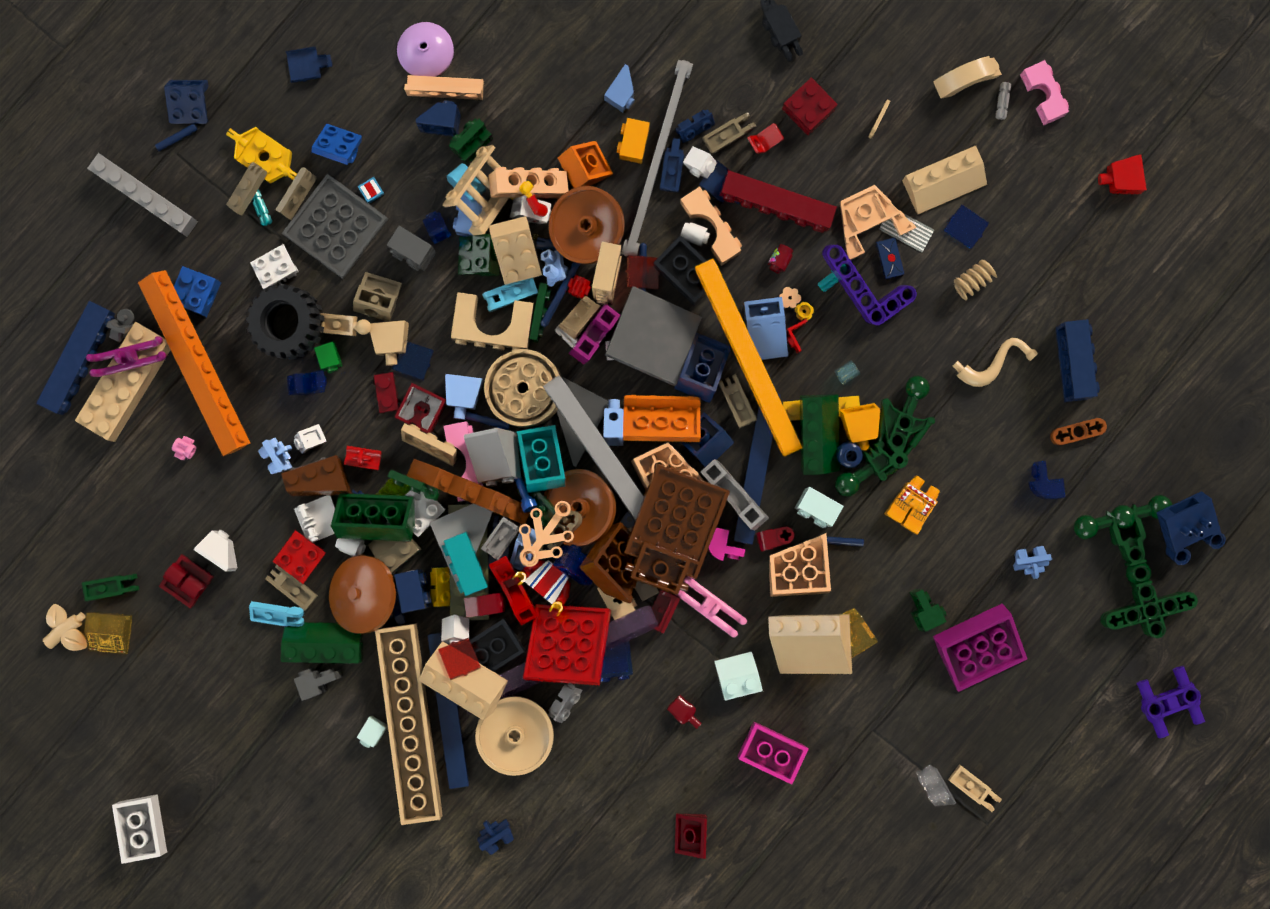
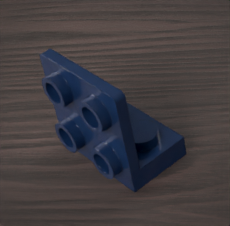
[164,80,208,124]

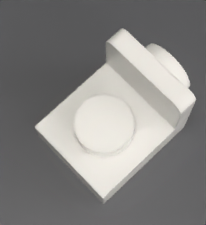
[294,424,327,454]

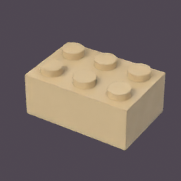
[489,216,542,285]

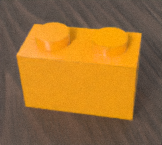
[617,118,650,164]

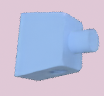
[445,374,484,420]
[603,399,624,446]

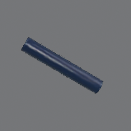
[155,123,198,151]
[465,412,510,430]
[818,536,864,547]

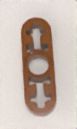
[1050,418,1107,445]

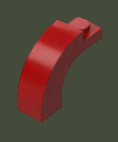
[489,556,538,625]

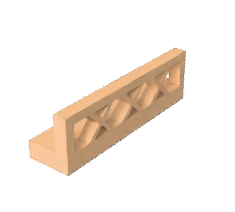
[404,75,484,100]

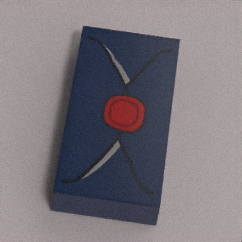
[876,238,904,280]

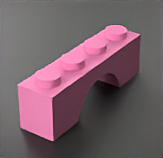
[444,422,484,502]

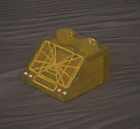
[84,612,132,654]

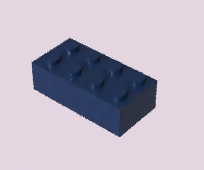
[1055,319,1100,402]

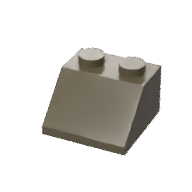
[368,538,422,574]

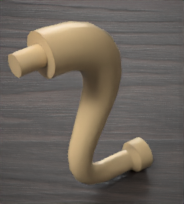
[953,338,1038,387]

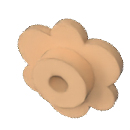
[779,287,801,308]

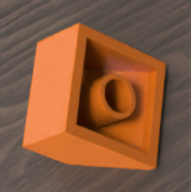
[558,141,613,188]

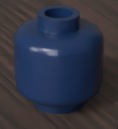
[836,442,863,468]

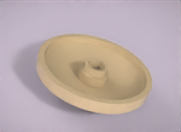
[475,696,554,776]

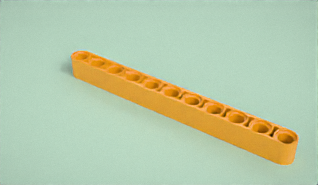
[695,259,802,457]

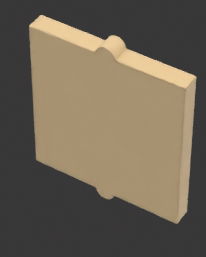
[868,100,890,138]

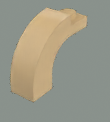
[933,56,1002,98]

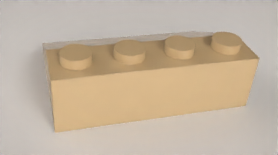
[768,614,852,674]

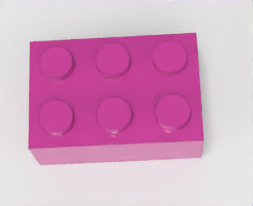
[737,722,808,784]

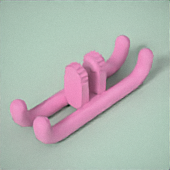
[675,576,747,637]

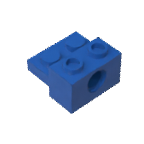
[174,266,221,318]

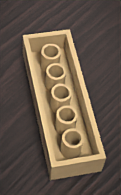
[75,322,171,442]

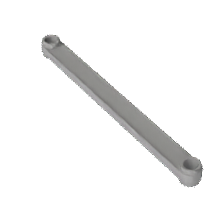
[621,60,693,258]

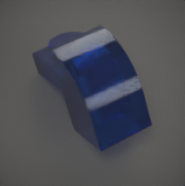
[287,371,327,395]
[1028,461,1066,499]

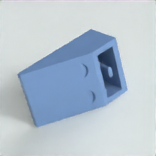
[742,297,788,360]

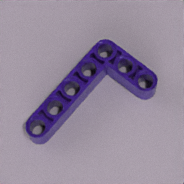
[822,245,917,325]

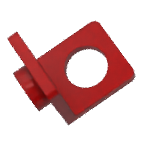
[747,123,784,154]
[786,319,808,354]

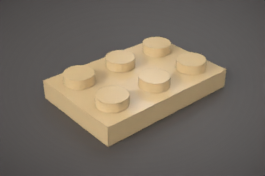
[401,423,457,466]

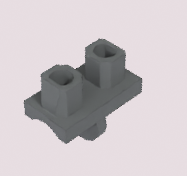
[106,309,140,342]

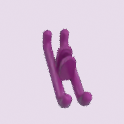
[86,336,167,377]

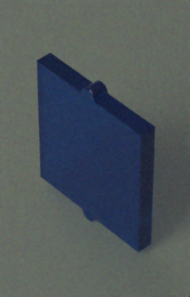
[944,205,989,249]
[392,341,434,380]

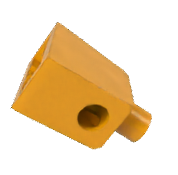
[839,403,880,451]

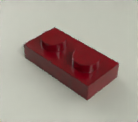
[374,372,399,413]

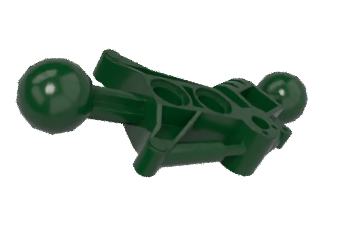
[835,375,935,497]

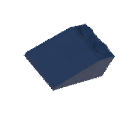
[674,333,731,403]

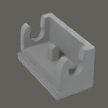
[481,517,519,559]

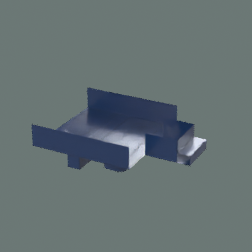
[285,47,332,83]
[698,160,740,204]

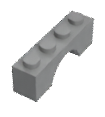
[701,459,769,531]

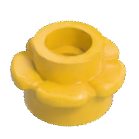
[795,302,814,320]

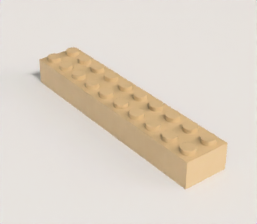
[375,623,443,825]

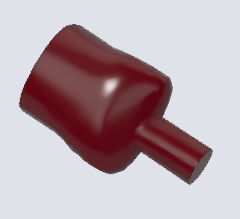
[667,695,702,729]

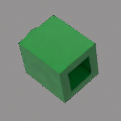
[314,342,343,373]

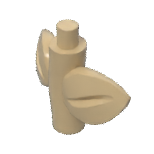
[43,604,87,651]

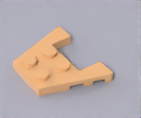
[840,185,916,260]

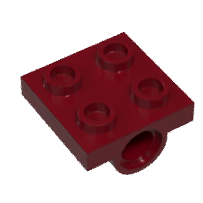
[159,554,214,608]

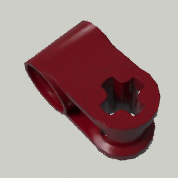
[756,527,794,551]

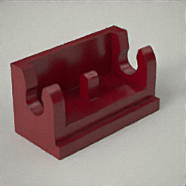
[645,589,680,634]

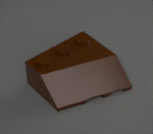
[579,522,637,603]

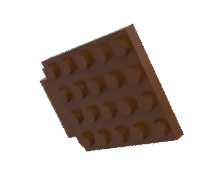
[623,464,730,595]

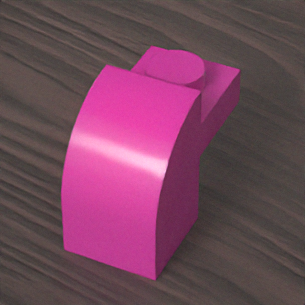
[708,528,745,561]

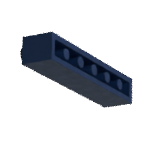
[36,301,116,415]

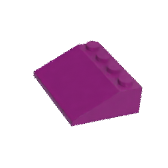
[933,604,1027,692]

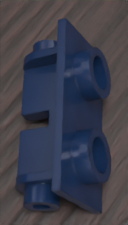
[675,109,715,143]

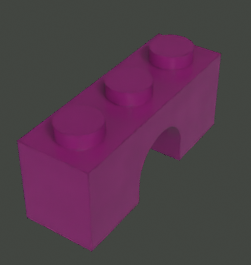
[569,304,621,364]

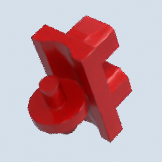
[344,446,382,470]

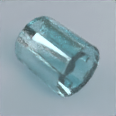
[835,361,860,385]

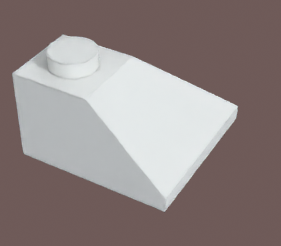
[194,530,238,572]

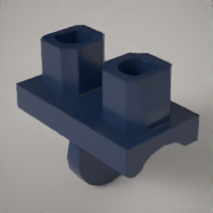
[477,819,514,855]

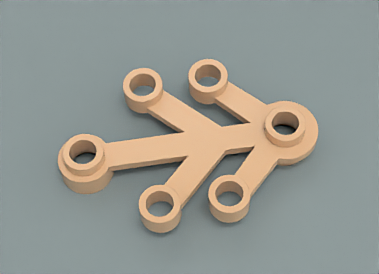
[519,501,574,567]

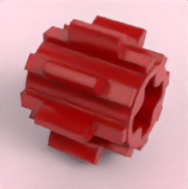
[567,275,591,299]

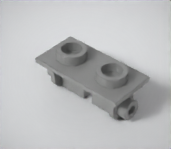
[548,683,582,723]

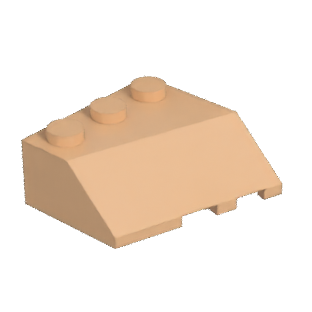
[631,443,706,491]
[769,533,831,597]

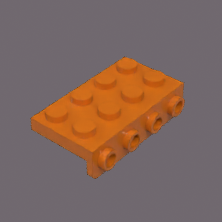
[623,395,701,442]

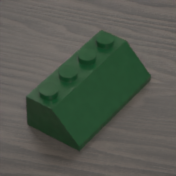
[800,394,840,475]
[330,493,415,542]
[281,622,363,663]

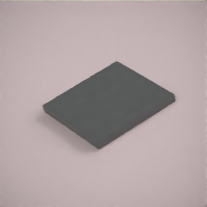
[282,173,389,279]
[605,286,702,386]

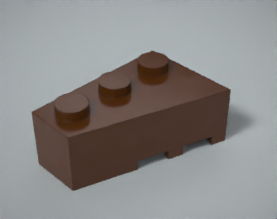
[281,455,352,496]

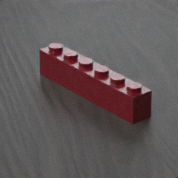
[719,170,837,233]

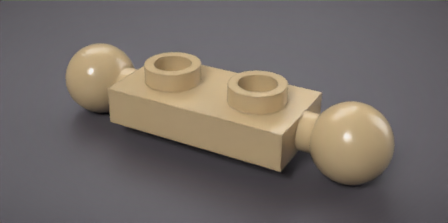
[320,313,371,336]

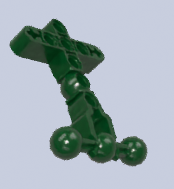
[1074,495,1198,638]

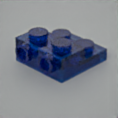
[600,635,633,682]

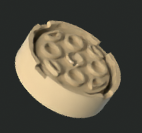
[484,349,562,428]

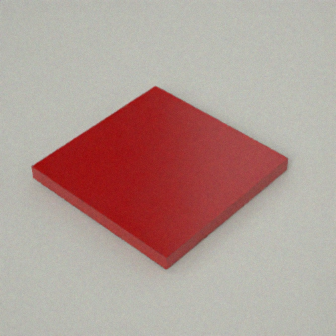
[523,604,611,685]

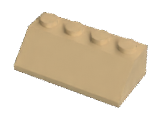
[902,146,987,215]
[419,642,508,720]

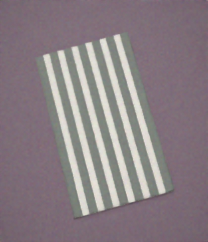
[879,213,934,252]

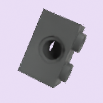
[294,668,343,701]

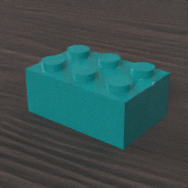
[517,425,565,493]
[442,531,488,596]

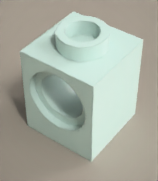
[357,716,388,748]

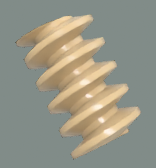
[954,260,997,300]

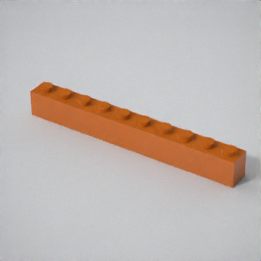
[138,270,250,456]

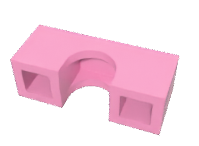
[1020,60,1069,125]

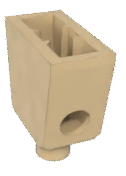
[370,320,409,366]

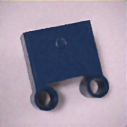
[1156,491,1226,565]

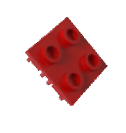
[273,530,326,584]

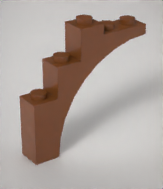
[407,459,530,524]

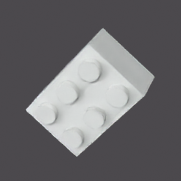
[112,794,167,864]

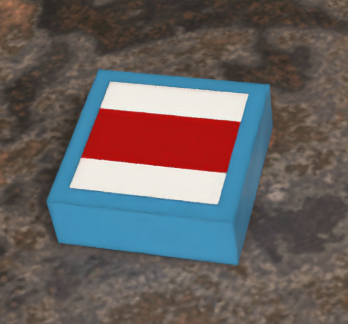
[358,177,384,204]

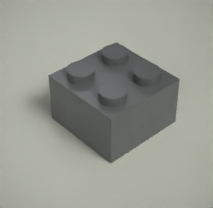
[387,226,436,272]

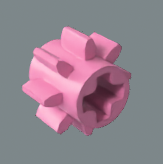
[172,436,196,460]

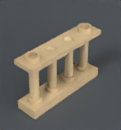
[443,145,513,236]

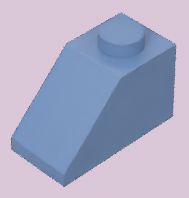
[604,64,635,112]

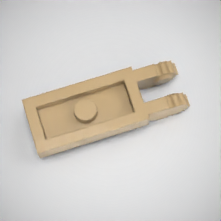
[948,764,1002,812]

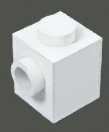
[683,147,717,179]
[441,614,469,647]

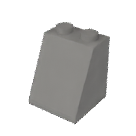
[464,428,521,487]

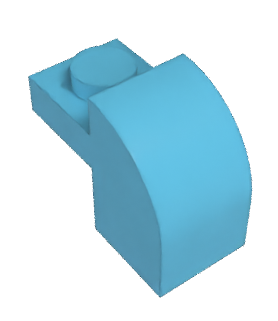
[447,163,486,202]

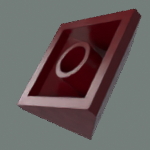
[675,813,707,859]

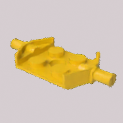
[226,127,297,183]

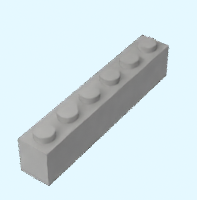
[87,153,198,237]

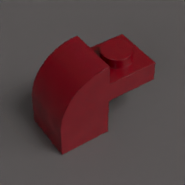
[464,592,505,618]

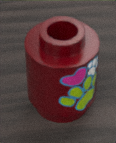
[768,244,793,274]

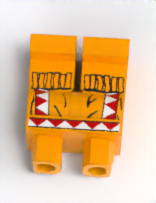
[884,475,940,534]

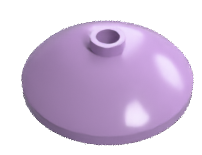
[397,22,454,77]

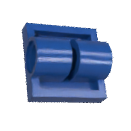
[311,124,362,165]

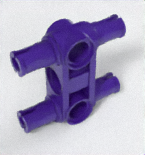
[1137,666,1205,738]

